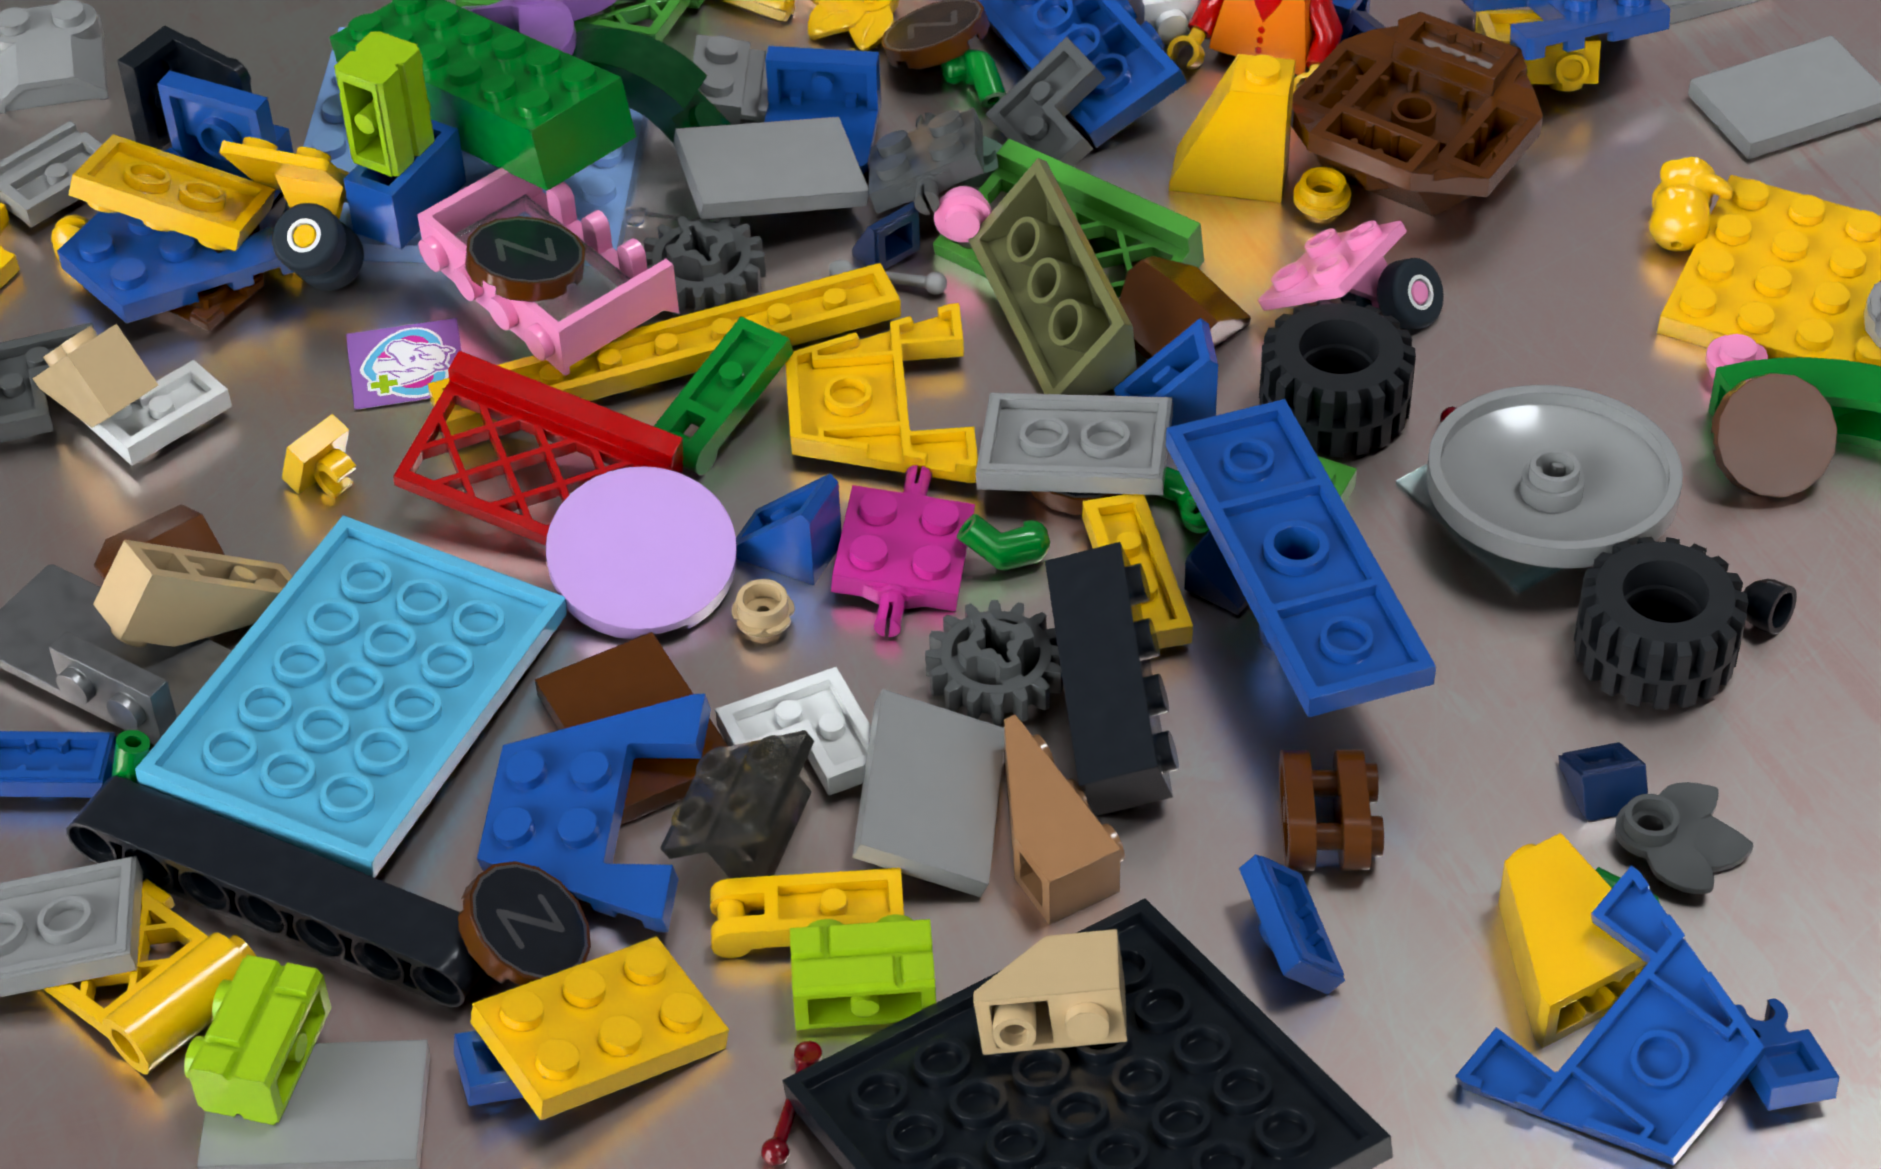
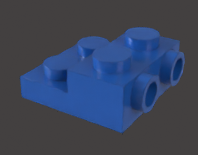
[157,71,294,199]

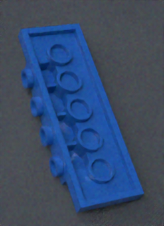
[978,0,1187,148]

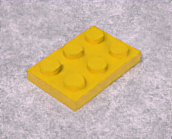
[69,134,276,252]
[470,936,729,1121]

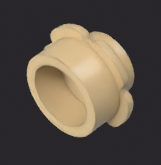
[732,579,795,638]

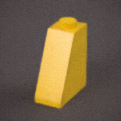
[1169,54,1295,203]
[1498,833,1647,1048]

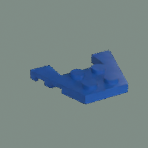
[1461,0,1670,61]
[57,147,293,323]
[477,694,711,932]
[1455,866,1765,1166]

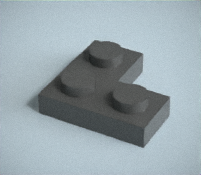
[986,37,1105,167]
[0,322,94,443]

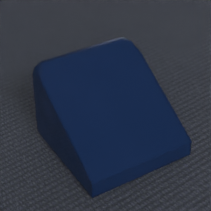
[852,201,920,270]
[1184,530,1248,615]
[1558,742,1648,821]

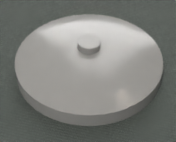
[1426,385,1683,568]

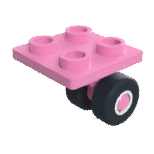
[1258,220,1444,329]

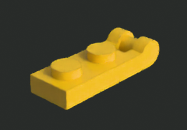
[710,868,904,959]

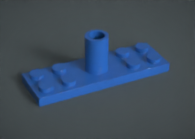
[1166,399,1436,718]

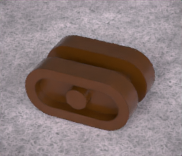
[1279,749,1384,871]

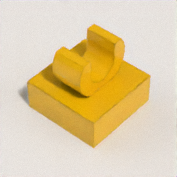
[282,414,356,499]

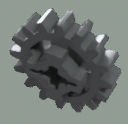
[643,216,766,316]
[925,600,1063,726]

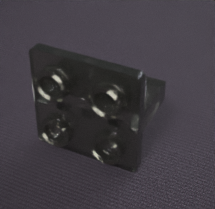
[660,730,814,878]

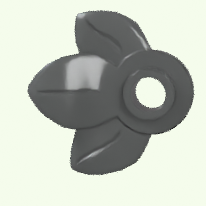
[1615,782,1753,894]

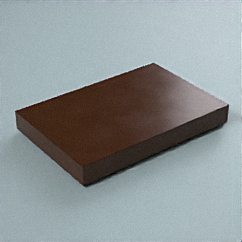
[535,632,739,825]

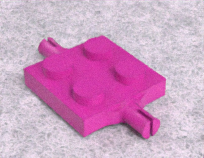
[831,465,975,637]

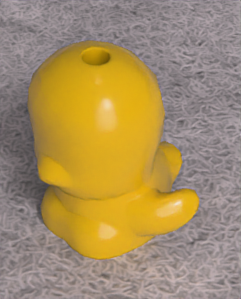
[1649,157,1733,251]

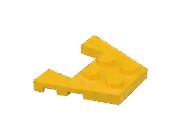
[785,303,978,483]

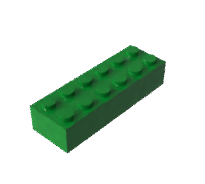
[329,0,636,191]

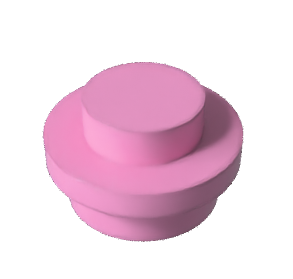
[934,186,992,242]
[1706,334,1768,380]

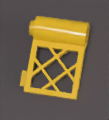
[43,879,256,1074]

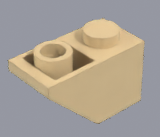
[32,324,158,428]
[974,929,1127,1055]

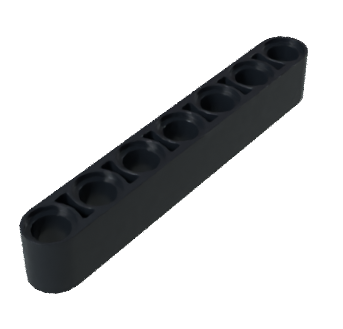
[66,776,485,1007]

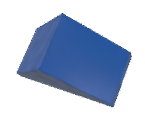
[1114,318,1218,427]
[736,473,842,585]

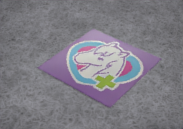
[346,318,462,410]

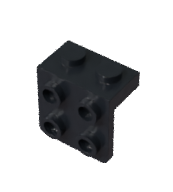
[117,26,252,150]

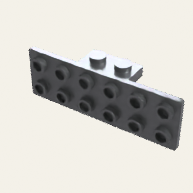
[0,564,232,745]

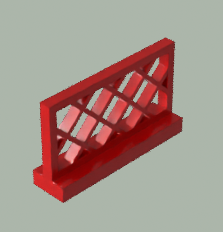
[393,351,683,546]

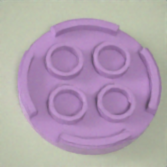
[546,467,736,640]

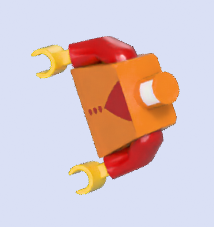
[1167,0,1343,93]

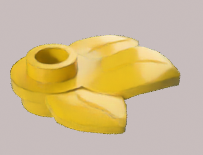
[808,0,899,51]

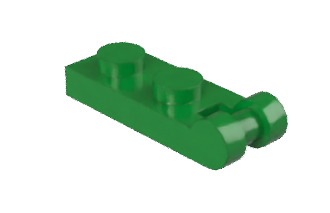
[654,316,794,475]

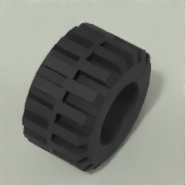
[1259,300,1416,457]
[1573,537,1748,710]

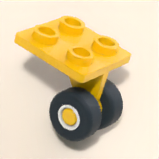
[219,137,364,291]

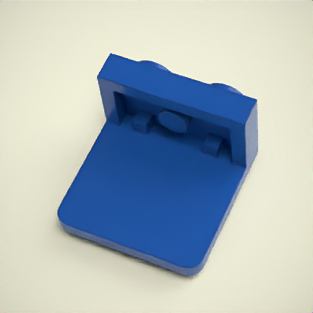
[764,46,881,174]

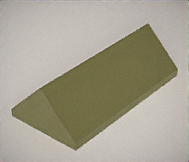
[968,158,1137,395]

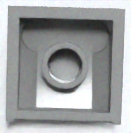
[0,0,108,114]

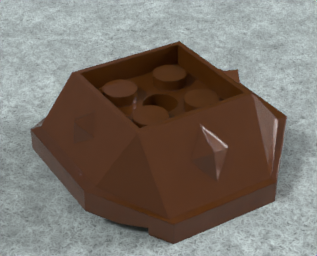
[1291,11,1543,217]

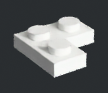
[85,360,232,465]
[715,667,871,795]

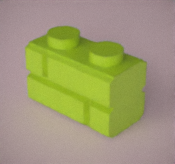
[334,31,435,177]
[790,914,936,1030]
[184,955,332,1126]

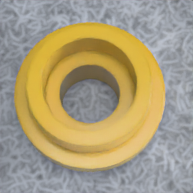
[1293,167,1351,219]

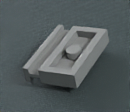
[692,35,775,125]
[0,121,102,227]

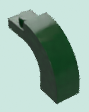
[572,27,732,144]

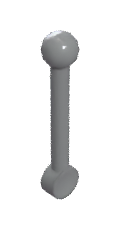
[829,260,947,295]

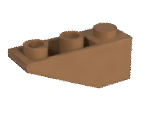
[1004,714,1125,925]

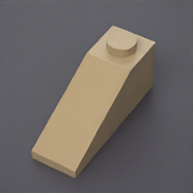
[93,539,293,647]

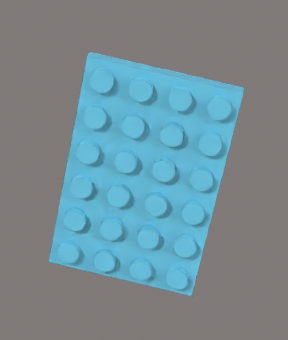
[135,515,567,878]

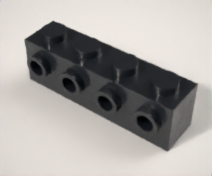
[1045,542,1179,816]

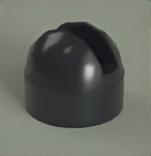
[1743,579,1797,634]

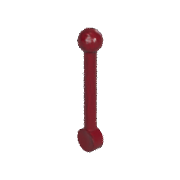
[761,1041,823,1166]

